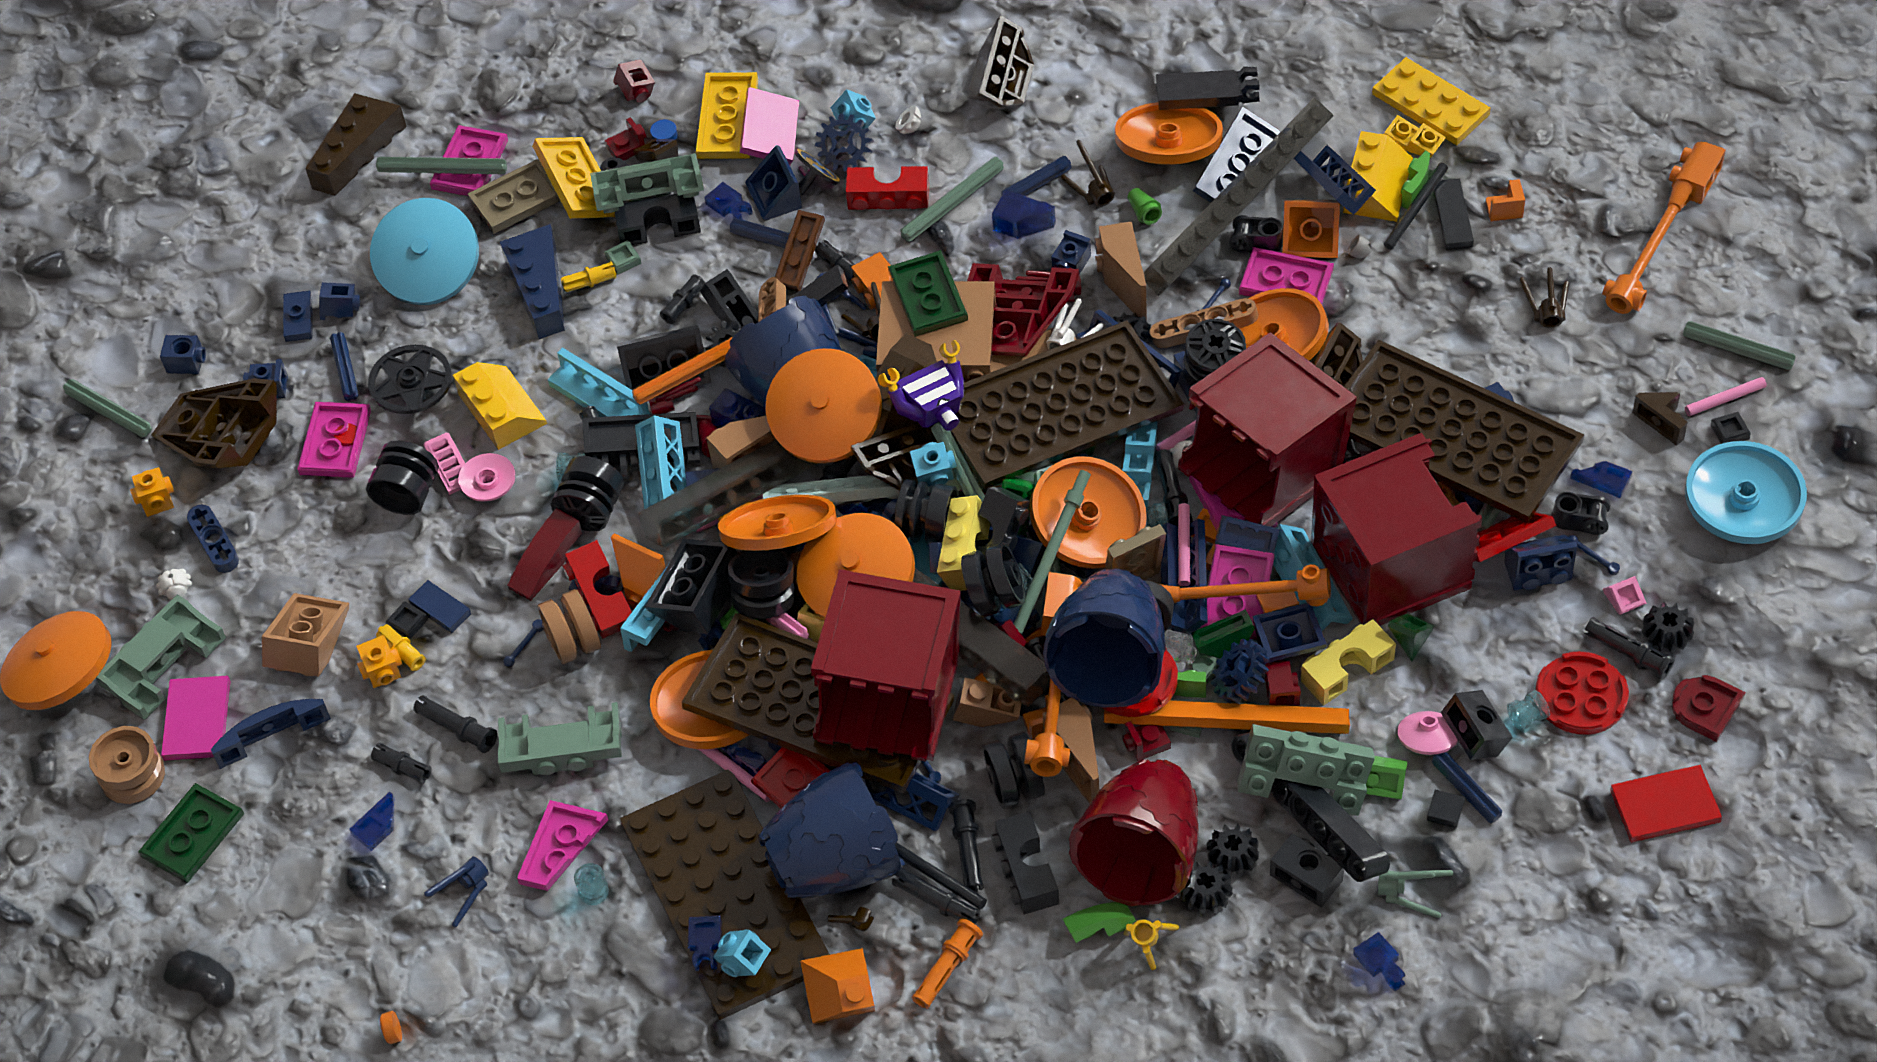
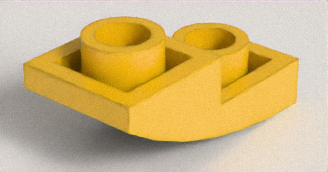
[1384,115,1446,158]

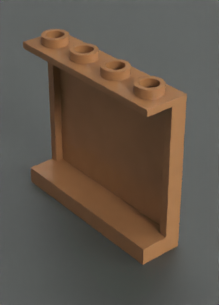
[876,281,996,381]

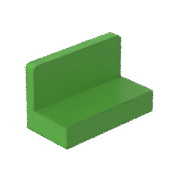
[1366,756,1408,800]

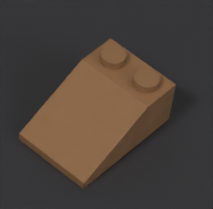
[1094,221,1147,320]
[706,416,792,492]
[262,593,349,677]
[1043,697,1099,804]

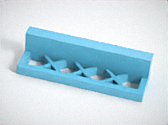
[548,348,650,417]
[635,415,692,534]
[1273,524,1353,631]
[620,564,669,652]

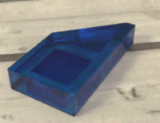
[1570,461,1633,498]
[349,791,395,851]

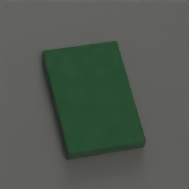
[888,250,968,337]
[138,783,244,884]

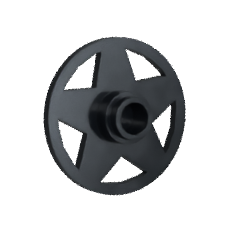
[368,344,452,414]

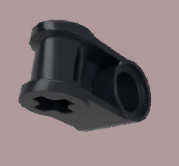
[1229,215,1283,252]
[1552,492,1611,535]

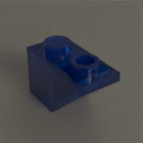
[992,190,1056,239]
[709,388,766,428]

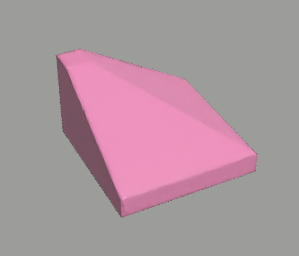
[1603,576,1647,615]

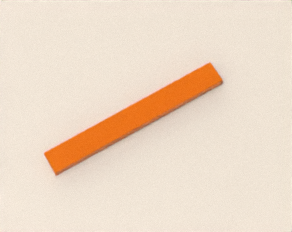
[1104,700,1350,734]

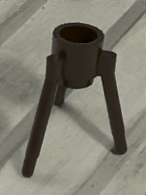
[1061,140,1115,207]
[1519,267,1569,328]
[841,282,881,343]

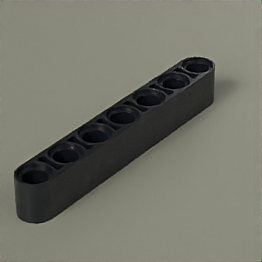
[1231,732,1390,882]

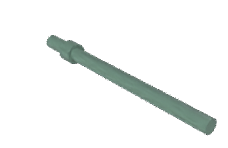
[1014,470,1091,635]

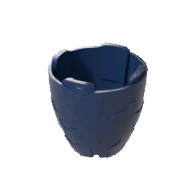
[725,296,841,409]
[1043,569,1166,707]
[757,762,905,898]

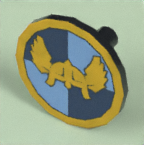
[795,149,840,195]

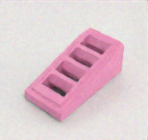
[423,433,465,495]

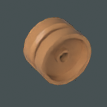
[537,589,601,665]
[89,726,165,804]

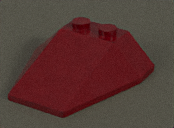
[967,263,1079,357]

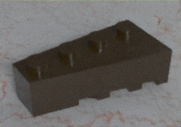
[305,93,407,196]

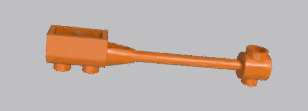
[1602,142,1726,314]
[1159,564,1331,606]
[1024,572,1082,777]

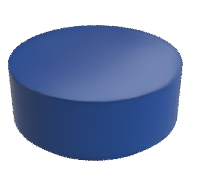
[650,119,678,140]

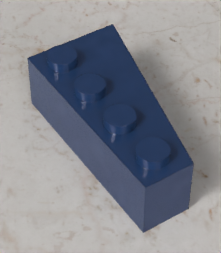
[500,224,565,340]

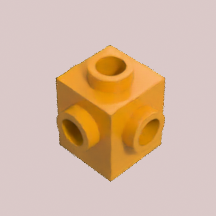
[130,467,174,517]
[356,635,402,688]

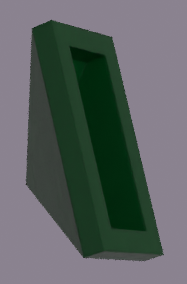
[1191,609,1255,659]
[1388,613,1434,662]

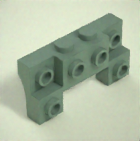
[590,153,704,213]
[96,594,226,720]
[498,702,622,775]
[1237,724,1375,816]

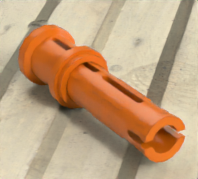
[912,919,983,1009]

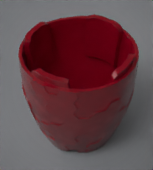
[1068,759,1199,906]

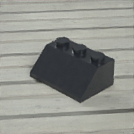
[616,325,711,390]
[645,539,737,634]

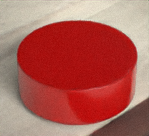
[334,423,358,446]

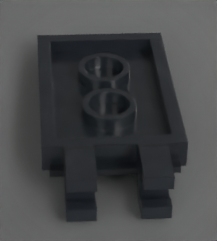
[1156,66,1260,110]

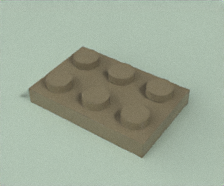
[468,159,560,234]
[1105,524,1166,581]

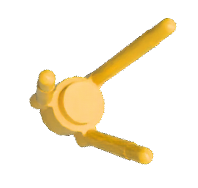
[1123,920,1179,970]

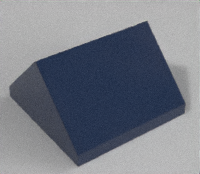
[745,145,802,220]
[1252,603,1327,663]

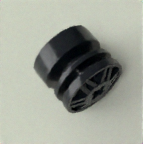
[1183,319,1246,387]
[366,440,439,515]
[550,456,624,532]
[895,479,958,545]

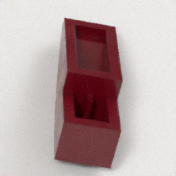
[507,508,582,601]

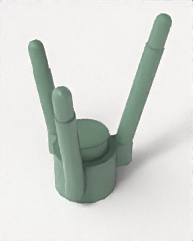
[1378,870,1453,918]

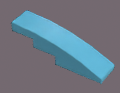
[1122,421,1158,509]

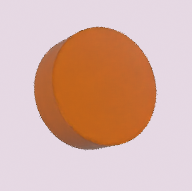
[380,1011,402,1045]

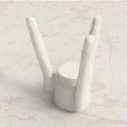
[1046,299,1104,350]

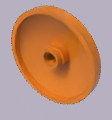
[1115,102,1223,164]
[1230,288,1329,361]
[766,348,882,463]
[1029,456,1146,569]
[718,495,837,551]
[797,513,915,620]
[0,611,112,710]
[650,650,749,749]

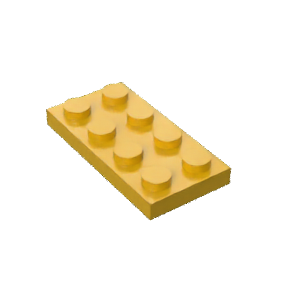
[1372,57,1491,146]
[696,72,759,159]
[532,137,615,219]

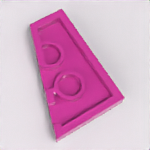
[517,800,608,891]

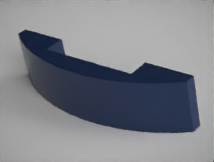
[211,699,331,769]

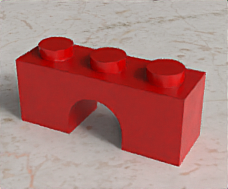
[846,166,930,210]
[562,540,632,639]

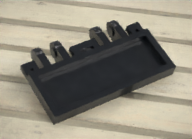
[582,412,700,482]

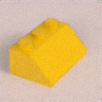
[1343,131,1413,222]
[453,362,547,450]

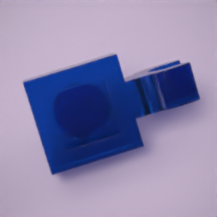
[1353,932,1405,991]

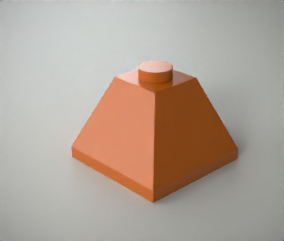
[1282,200,1340,258]
[611,533,666,609]
[800,948,875,1024]

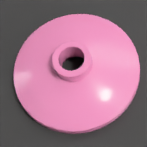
[458,453,516,502]
[1397,711,1458,755]

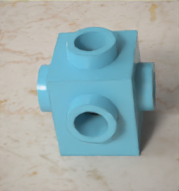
[830,89,876,136]
[910,442,957,487]
[713,930,771,977]

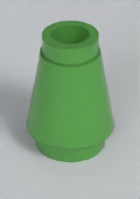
[1127,188,1162,225]

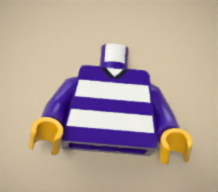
[878,340,964,431]

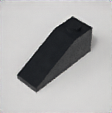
[700,269,758,328]

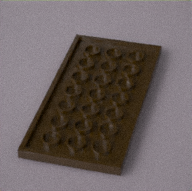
[950,321,1185,490]
[1344,340,1584,523]
[682,613,954,794]
[619,770,830,1020]

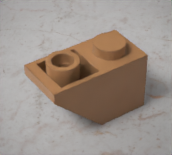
[953,677,1023,727]

